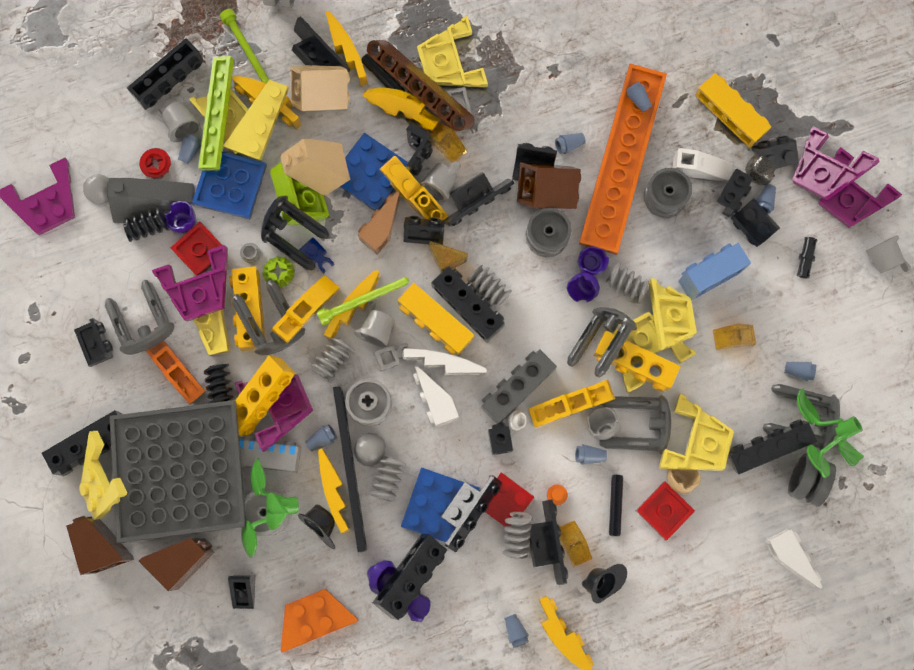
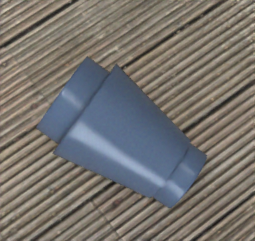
[626,82,652,112]
[178,133,201,164]
[555,133,586,154]
[756,184,776,214]
[784,362,817,382]
[305,424,337,452]
[575,444,607,465]
[504,614,529,648]

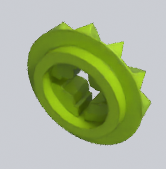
[262,256,295,288]

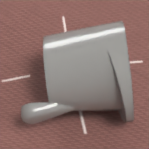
[156,102,200,142]
[420,161,461,202]
[866,235,911,274]
[354,302,395,347]

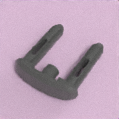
[105,280,175,355]
[232,280,305,356]
[567,307,637,377]
[763,384,840,451]
[599,395,671,454]

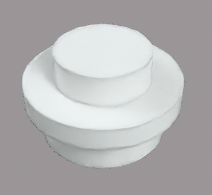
[508,410,526,431]

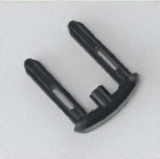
[261,195,329,271]

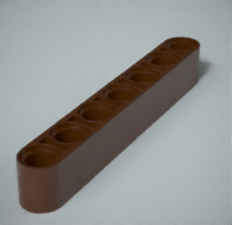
[367,40,475,131]

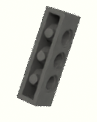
[481,349,557,424]

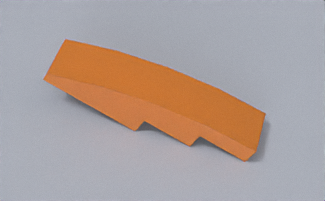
[146,330,206,405]

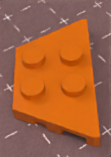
[281,589,359,653]

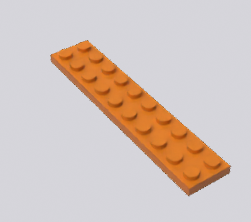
[579,64,667,255]

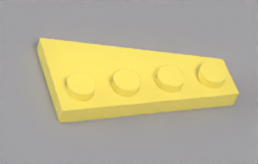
[223,80,289,161]
[177,282,231,356]

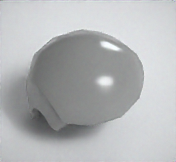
[83,174,109,204]
[587,407,619,440]
[354,433,386,467]

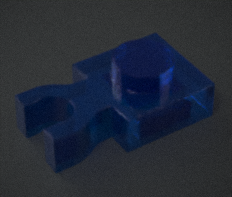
[299,237,334,274]

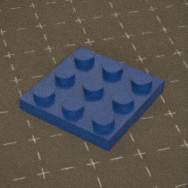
[340,132,408,211]
[192,152,267,220]
[401,467,480,542]

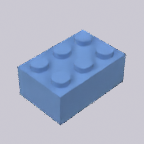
[678,242,751,301]

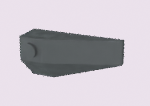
[108,178,194,223]

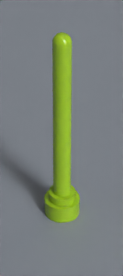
[219,9,269,84]
[316,277,409,326]

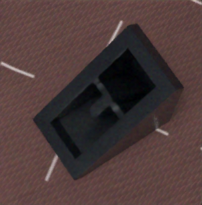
[228,575,256,609]

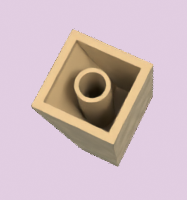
[290,65,350,111]
[280,138,350,195]

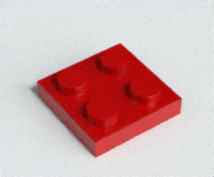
[170,222,222,276]
[485,472,534,527]
[635,481,695,541]

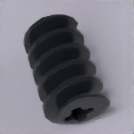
[124,208,169,242]
[204,364,234,403]

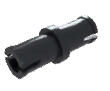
[796,237,818,279]

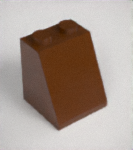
[517,162,581,209]
[66,516,134,575]
[139,538,215,591]

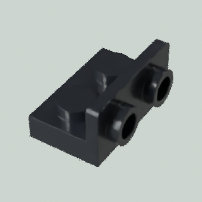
[731,199,780,247]

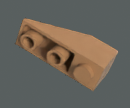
[358,191,400,255]

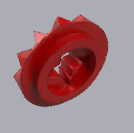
[139,148,172,179]

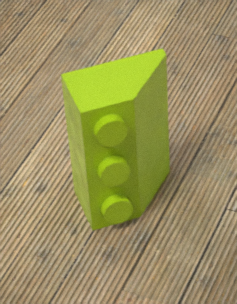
[270,162,329,225]

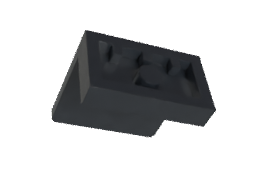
[406,123,433,177]
[512,143,557,181]

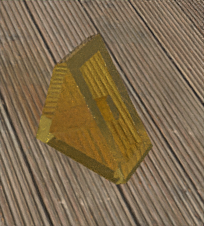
[429,124,467,163]
[429,241,468,273]
[713,323,756,350]
[559,520,592,567]

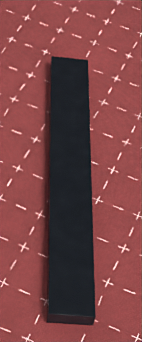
[333,386,367,552]

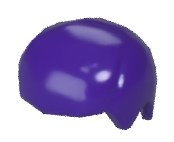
[165,201,196,233]
[577,246,609,276]
[566,272,600,302]

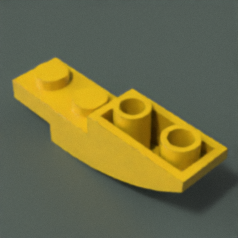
[232,76,302,130]
[362,87,441,131]
[380,156,449,220]
[272,275,340,343]
[538,595,594,670]

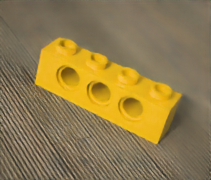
[593,331,681,392]
[235,355,296,436]

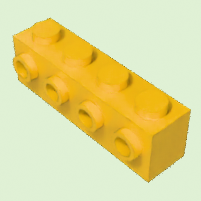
[695,73,772,148]
[229,266,266,352]
[398,283,475,356]

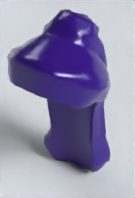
[367,560,431,622]

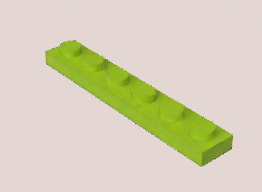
[198,56,234,171]

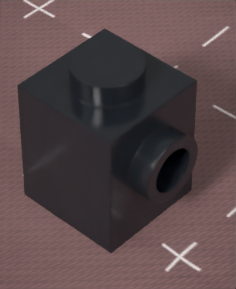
[488,423,513,455]

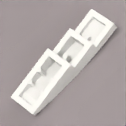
[402,349,486,376]

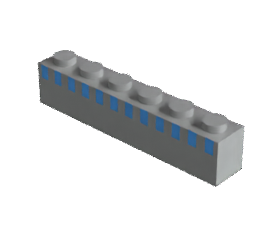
[240,436,301,473]

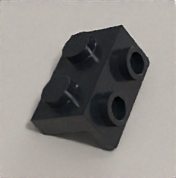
[752,136,799,173]
[717,169,753,217]
[403,216,445,246]
[74,318,113,367]

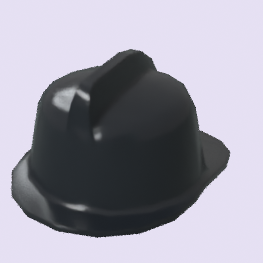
[298,504,335,550]
[582,564,627,604]

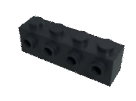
[127,38,204,110]
[431,266,505,343]
[41,410,122,476]
[728,419,818,474]
[372,534,447,620]

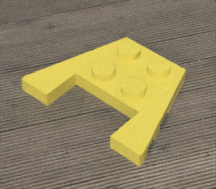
[417,16,488,87]
[613,312,696,393]
[659,394,734,471]
[79,431,127,520]

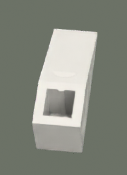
[673,148,733,182]
[413,366,459,427]
[764,529,823,589]

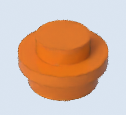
[547,484,568,505]

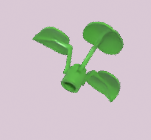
[797,388,864,478]
[241,458,299,558]

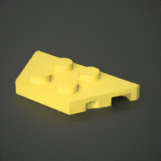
[189,89,248,155]
[648,278,697,351]

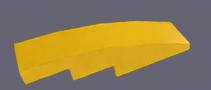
[325,11,368,86]
[323,270,380,340]
[528,380,615,428]
[318,448,350,534]

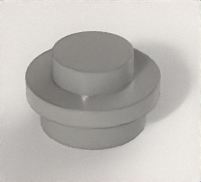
[240,243,261,263]

